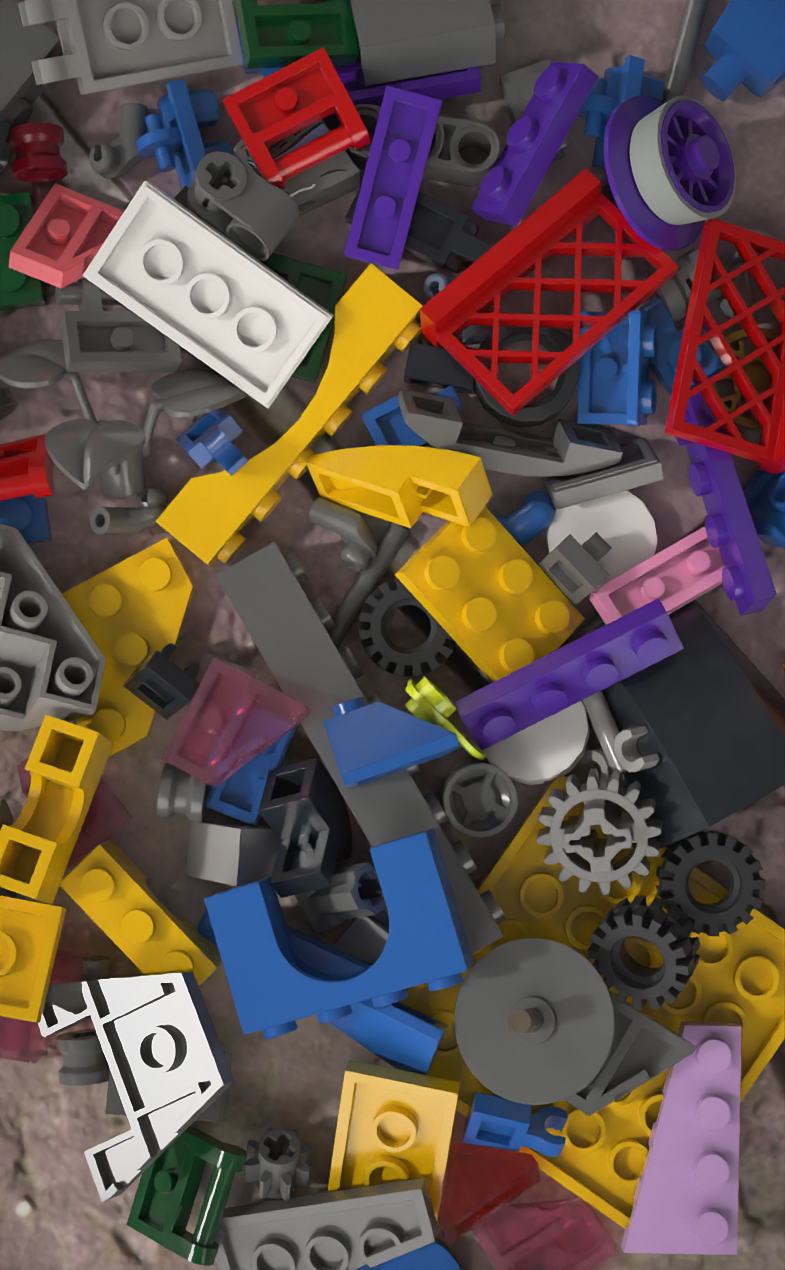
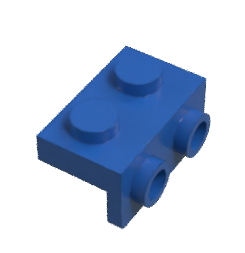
[577,311,659,426]

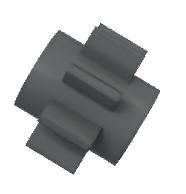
[244,1127,313,1201]

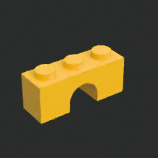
[0,714,113,904]
[60,839,222,986]

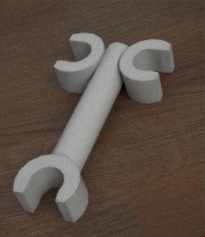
[580,690,659,785]

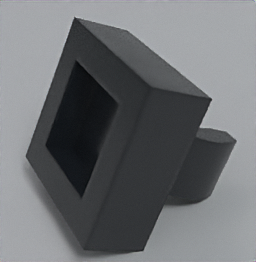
[123,643,201,720]

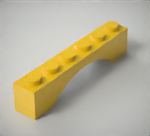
[155,263,423,568]

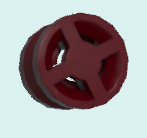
[8,122,68,183]

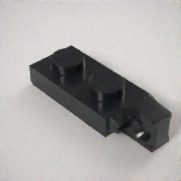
[345,186,493,273]

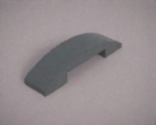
[397,389,623,477]

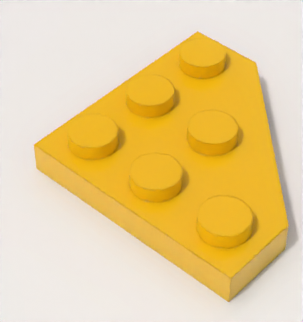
[62,538,195,758]

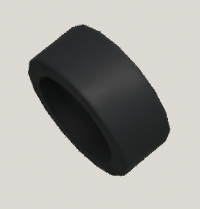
[474,326,580,428]

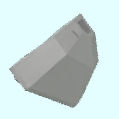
[0,524,106,731]

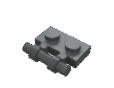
[55,277,182,372]

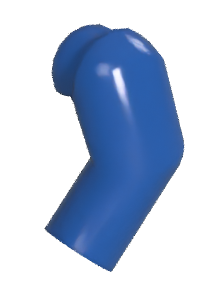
[493,491,555,546]

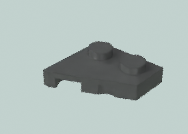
[564,990,697,1116]

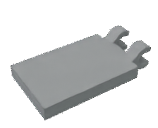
[18,0,244,95]

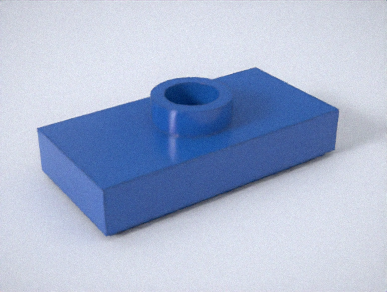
[205,702,298,826]

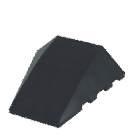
[584,599,785,849]

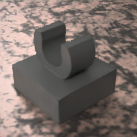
[538,532,612,605]

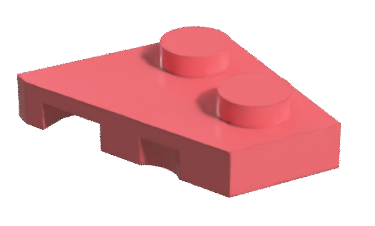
[9,183,124,288]

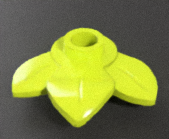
[405,677,487,760]

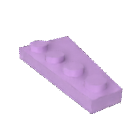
[621,1021,741,1255]

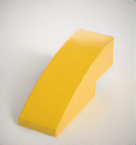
[306,445,493,528]

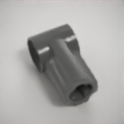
[294,862,387,933]

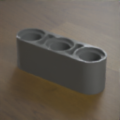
[339,104,500,186]

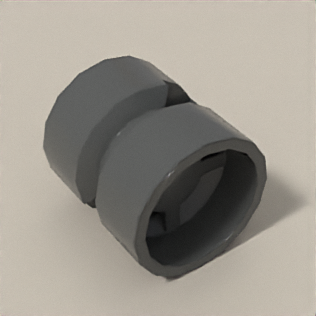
[438,761,518,837]

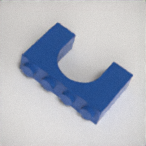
[204,828,474,1039]

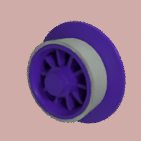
[601,96,736,251]

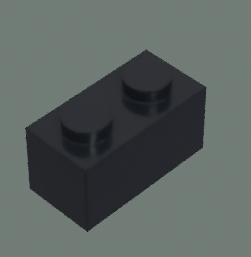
[404,339,474,395]

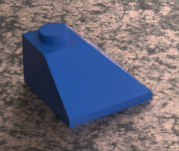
[323,696,460,790]

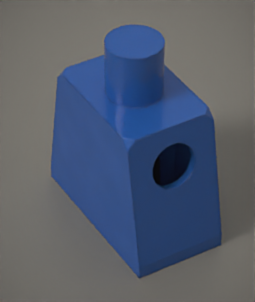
[701,0,785,101]

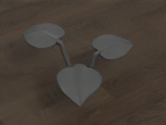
[0,339,249,497]

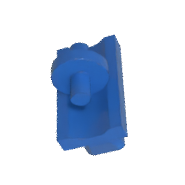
[577,55,665,170]
[136,79,232,190]

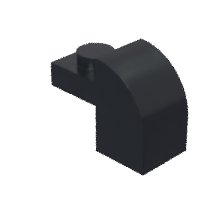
[258,757,352,898]

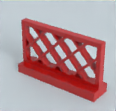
[420,168,679,416]
[664,218,785,475]

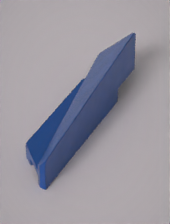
[198,891,449,1075]

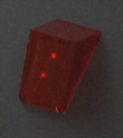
[438,1141,541,1245]

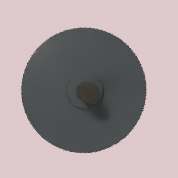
[454,938,615,1105]

